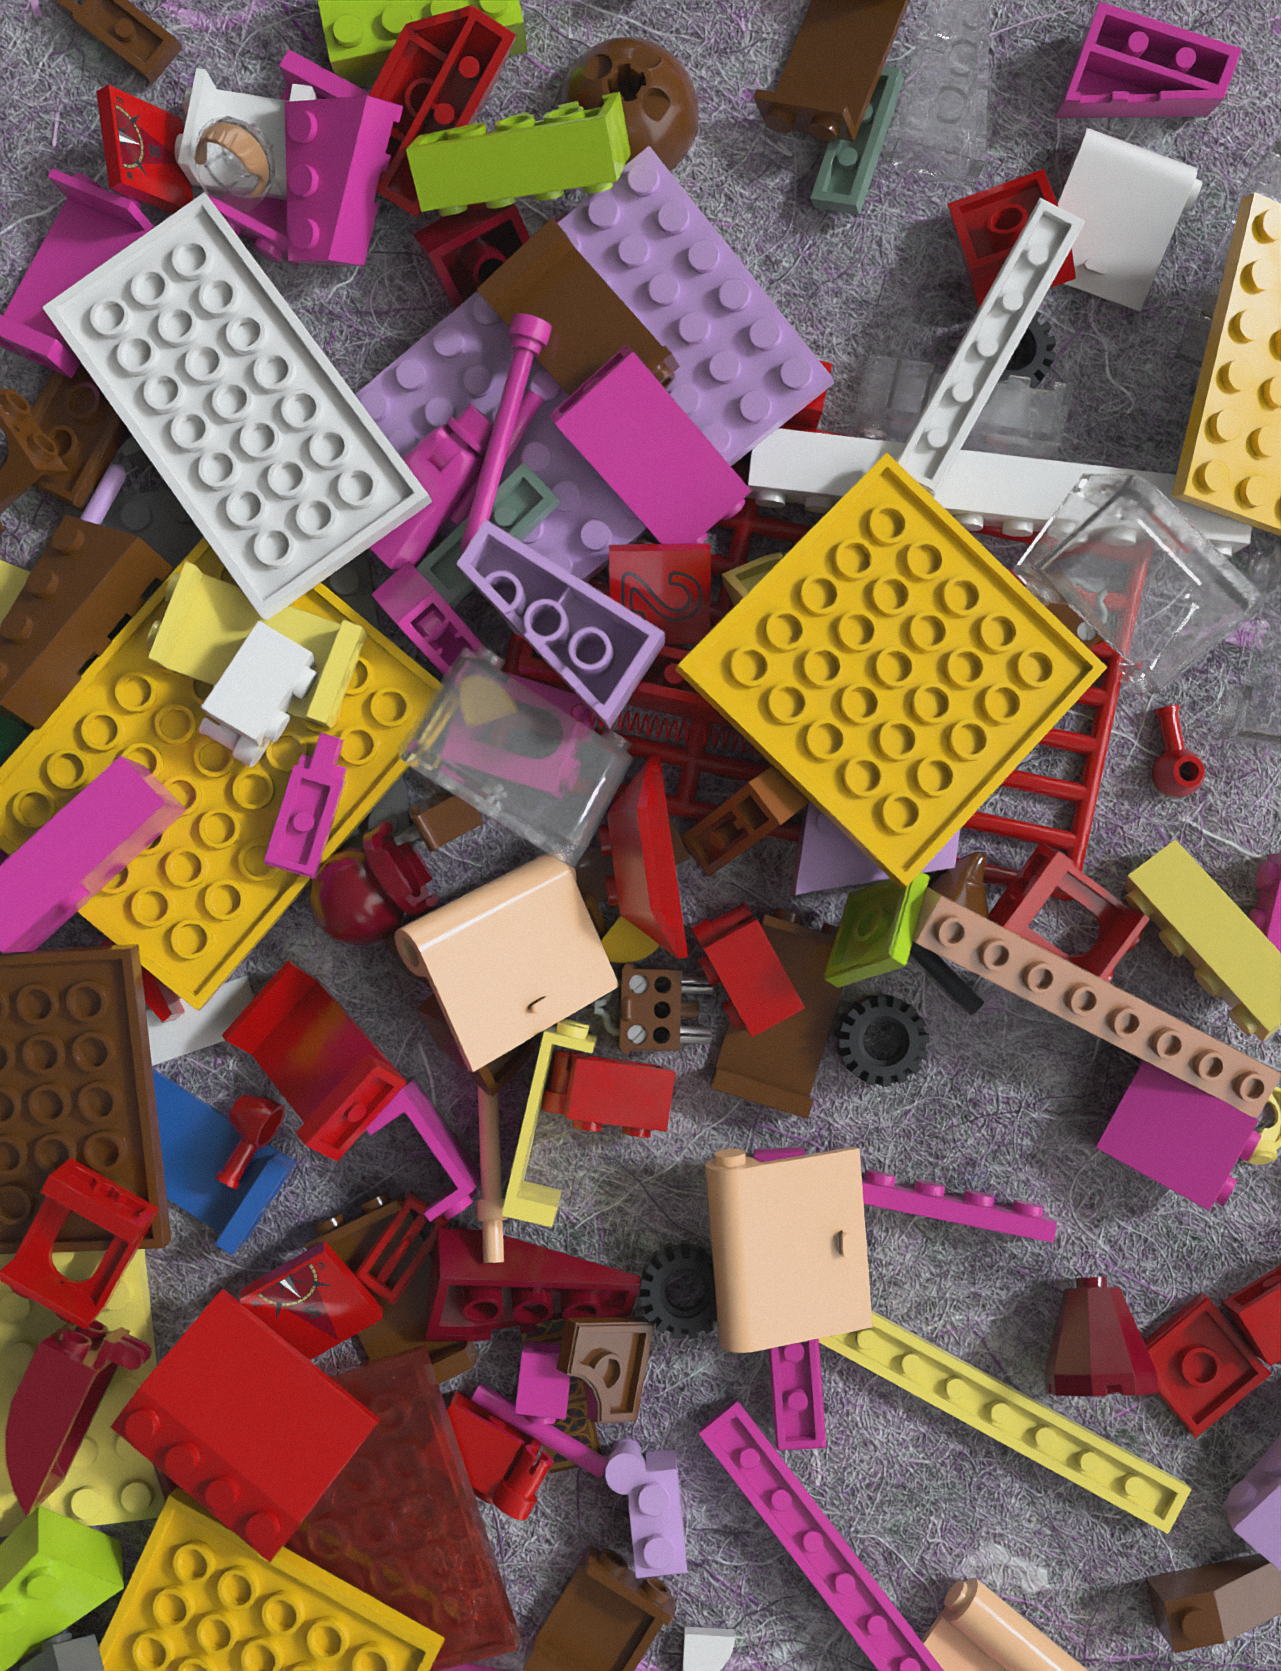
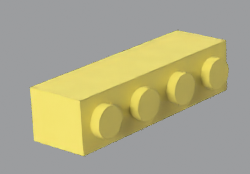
[1125,839,1281,1042]

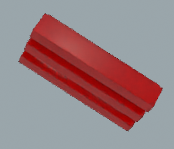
[354,1190,452,1305]

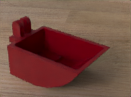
[5,1320,152,1517]

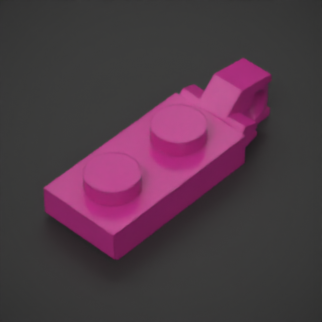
[264,733,347,879]

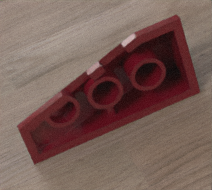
[425,1227,641,1342]

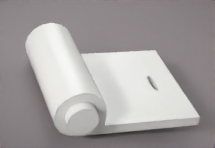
[1057,127,1203,312]

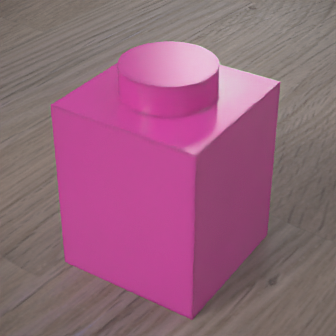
[515,1340,571,1424]

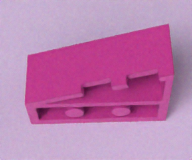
[1054,1,1242,118]
[285,96,403,267]

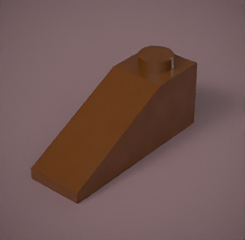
[1146,1553,1281,1653]

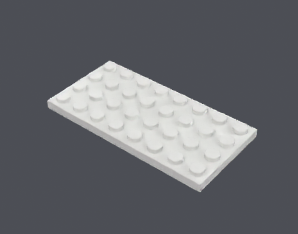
[43,192,432,621]

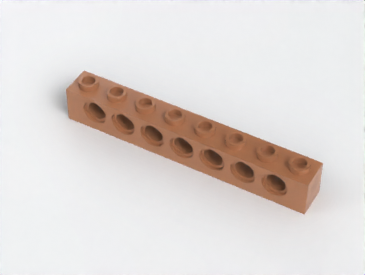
[913,887,1281,1118]

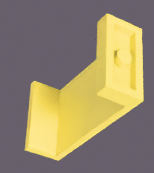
[146,561,367,729]
[502,1019,597,1227]

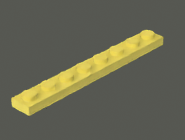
[819,1310,1192,1534]

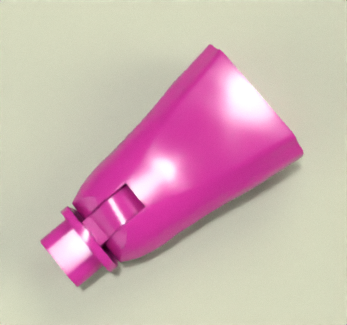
[369,403,494,572]

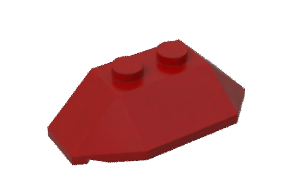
[368,5,517,218]
[599,756,688,958]

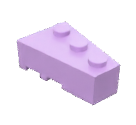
[790,802,961,895]

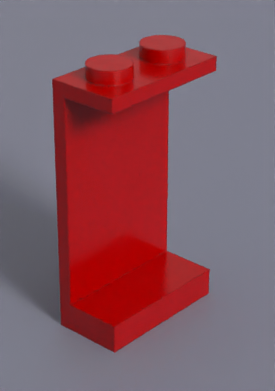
[221,960,407,1161]

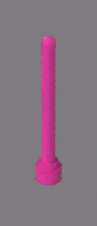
[461,314,552,554]

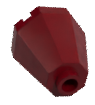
[1045,1277,1159,1397]

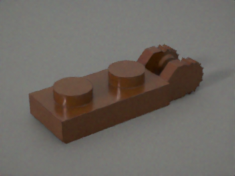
[51,0,182,85]

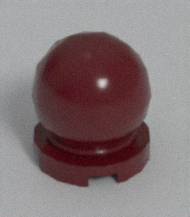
[308,821,439,946]

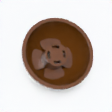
[557,37,699,171]

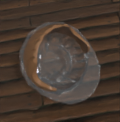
[194,116,276,213]

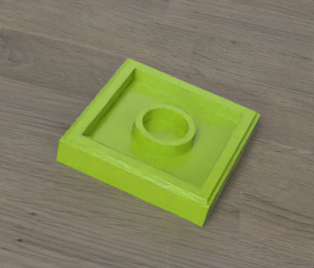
[824,871,929,988]

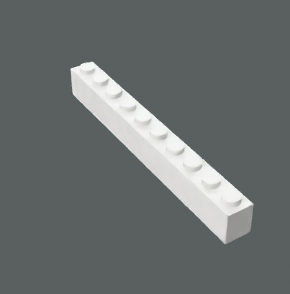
[746,428,1252,560]

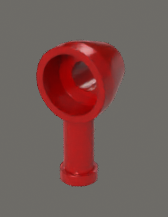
[1152,704,1205,798]
[214,1094,285,1190]

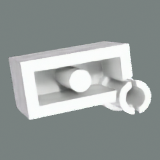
[199,621,318,767]

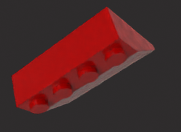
[110,1289,381,1563]

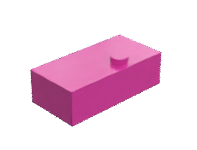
[0,756,187,953]

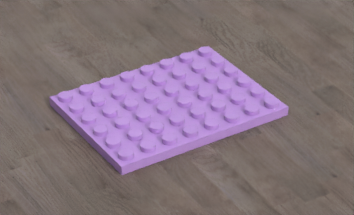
[355,146,834,636]

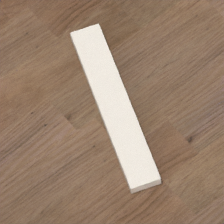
[896,198,1086,498]

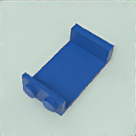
[152,1068,297,1255]

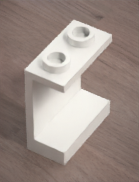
[175,68,317,200]

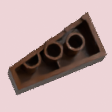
[0,514,173,730]

